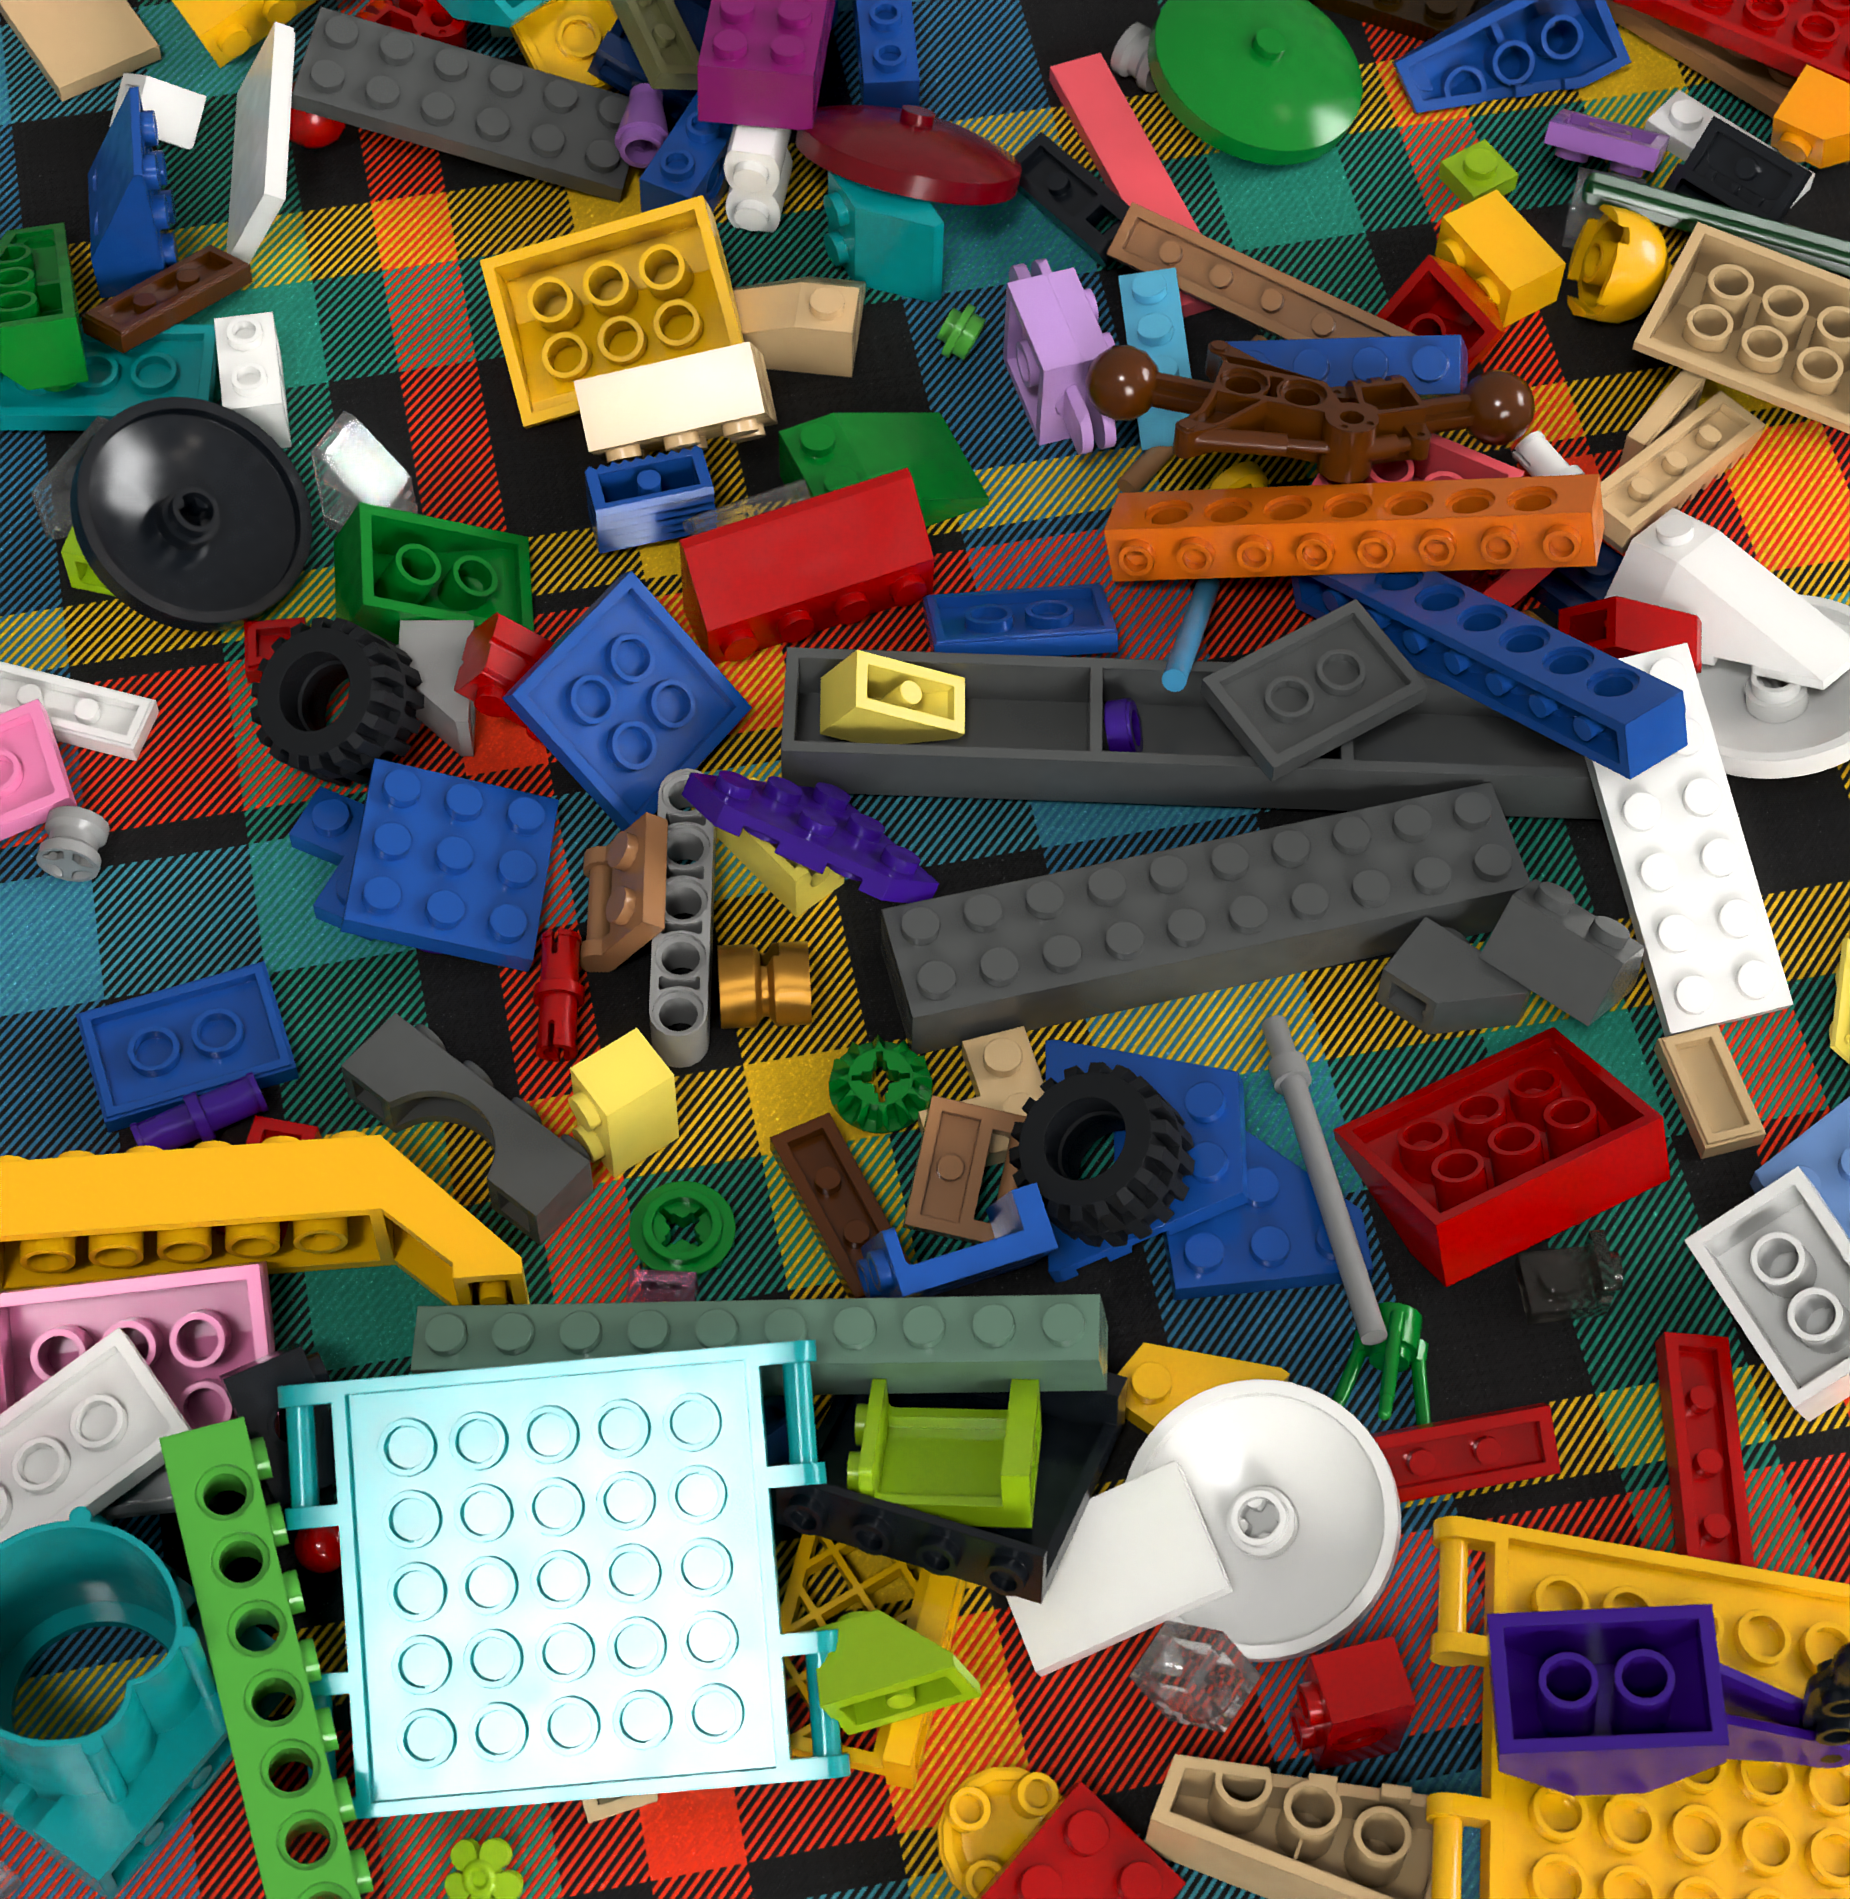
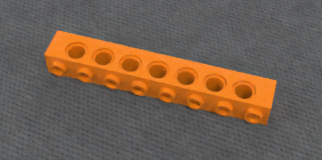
[1104,474,1605,582]

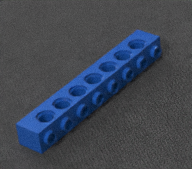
[1291,571,1688,780]

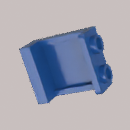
[856,1182,1058,1298]

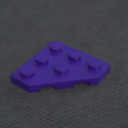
[681,770,939,903]

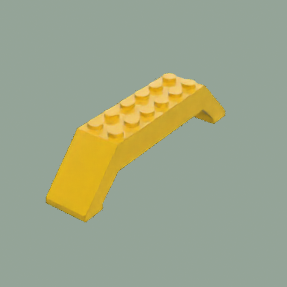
[0,1131,530,1306]

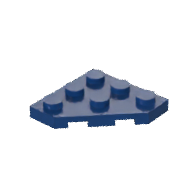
[1163,1130,1373,1300]

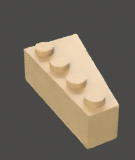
[1145,1754,1472,1899]

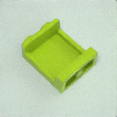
[847,1378,1042,1528]

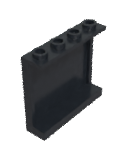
[776,1372,1128,1604]

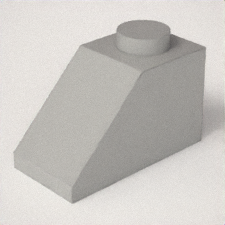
[396,620,476,757]

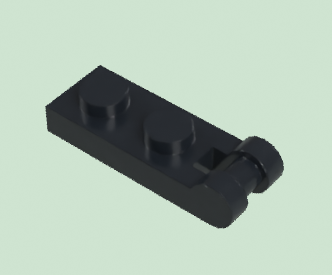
[1014,131,1130,268]

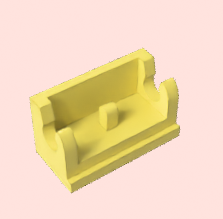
[716,777,844,918]

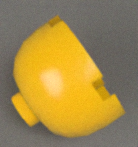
[1567,204,1673,323]

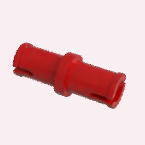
[533,928,585,1062]

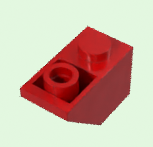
[1558,596,1702,674]

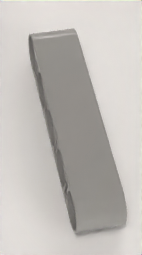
[649,768,717,1068]

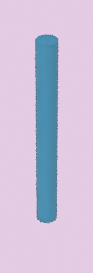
[1162,578,1220,692]

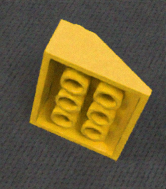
[480,195,744,429]

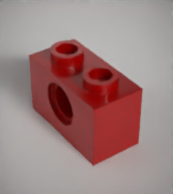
[1290,1636,1416,1771]

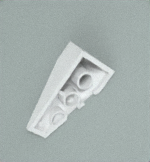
[1604,508,1850,690]

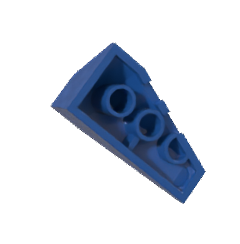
[1392,0,1631,113]

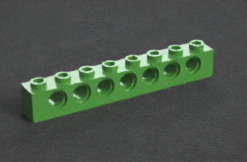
[159,1417,374,1899]

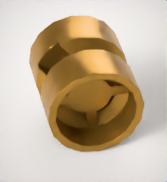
[717,941,812,1029]

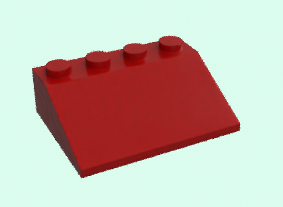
[1333,1027,1671,1287]

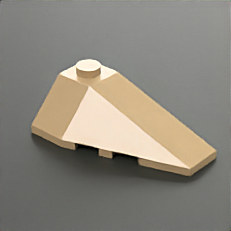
[733,276,866,378]

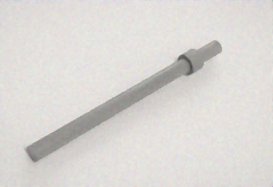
[1262,1015,1388,1345]

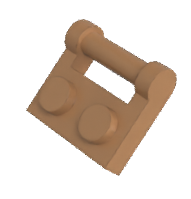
[579,812,668,972]
[902,1095,1027,1244]

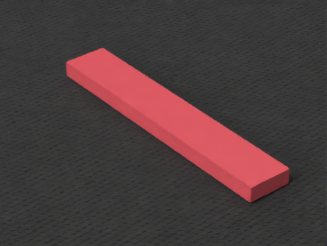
[1049,52,1215,318]

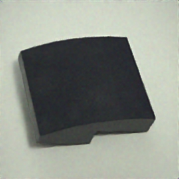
[1662,116,1813,236]

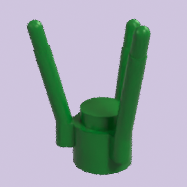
[1332,1302,1432,1425]

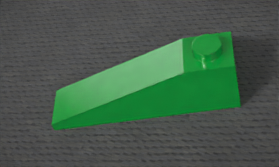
[0,222,89,392]

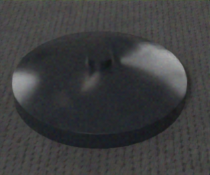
[70,397,312,632]

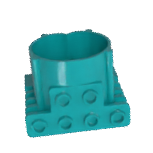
[0,1506,287,1899]

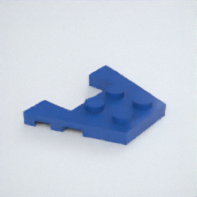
[1045,1039,1248,1282]

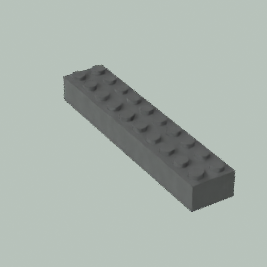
[881,782,1530,1055]

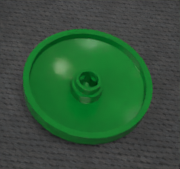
[1147,0,1363,165]

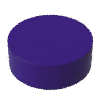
[1104,698,1143,752]

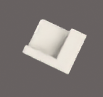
[109,73,207,149]

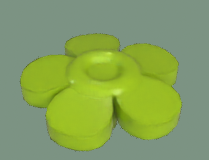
[444,1837,524,1899]

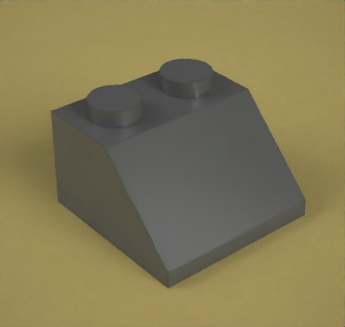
[1479,879,1645,1026]

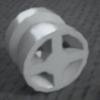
[1110,22,1157,93]
[36,806,110,882]

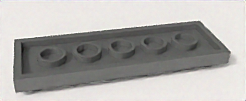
[291,7,630,203]

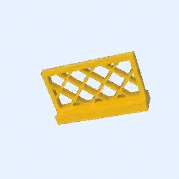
[780,1534,967,1790]

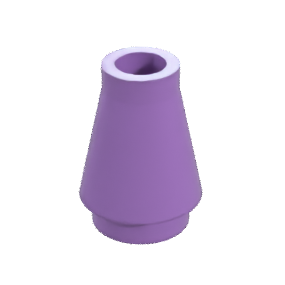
[615,83,669,168]

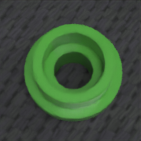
[937,303,986,360]

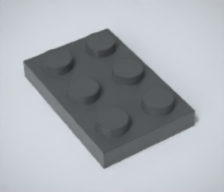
[1200,599,1429,782]

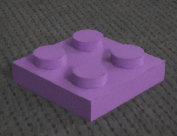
[1544,108,1670,177]

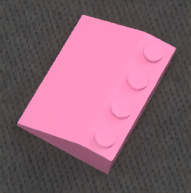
[0,1261,280,1437]

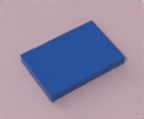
[923,583,1118,656]
[75,961,299,1133]

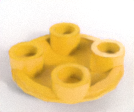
[937,1767,1062,1899]

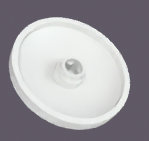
[1697,594,1850,779]
[1126,1379,1401,1663]

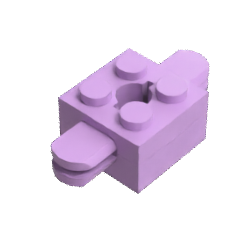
[1003,258,1116,455]

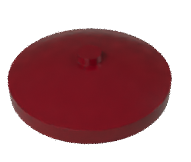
[795,105,1022,205]

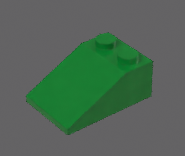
[779,412,989,527]
[334,502,534,645]

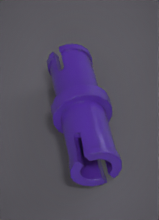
[130,1071,269,1150]

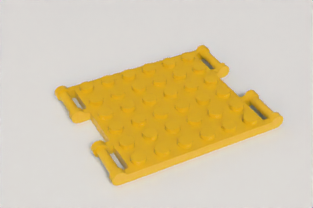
[1426,1516,1850,1899]

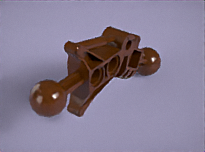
[1085,340,1535,484]

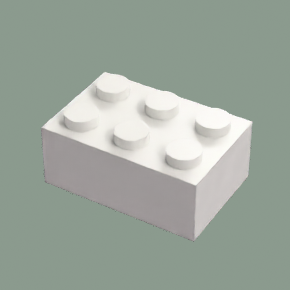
[1684,1166,1850,1422]

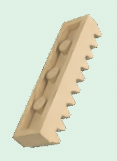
[1600,391,1766,554]

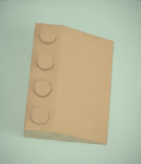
[1632,222,1850,434]

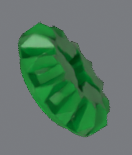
[829,1035,933,1133]
[629,1181,736,1282]

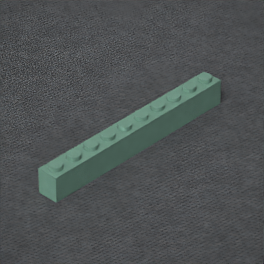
[411,1294,1108,1396]

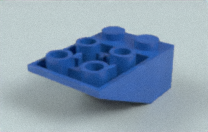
[88,87,178,298]

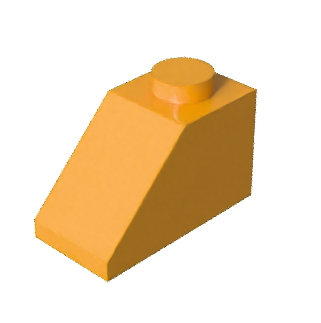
[1771,65,1850,169]

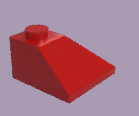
[1376,254,1505,374]

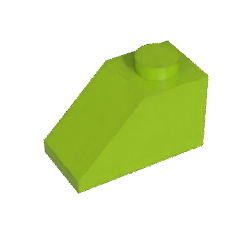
[812,1609,981,1736]

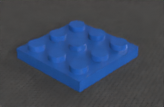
[502,571,752,831]
[340,758,559,972]

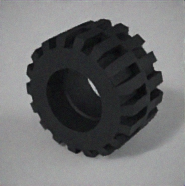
[250,617,424,786]
[1009,1062,1195,1247]

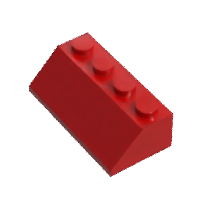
[679,467,934,665]

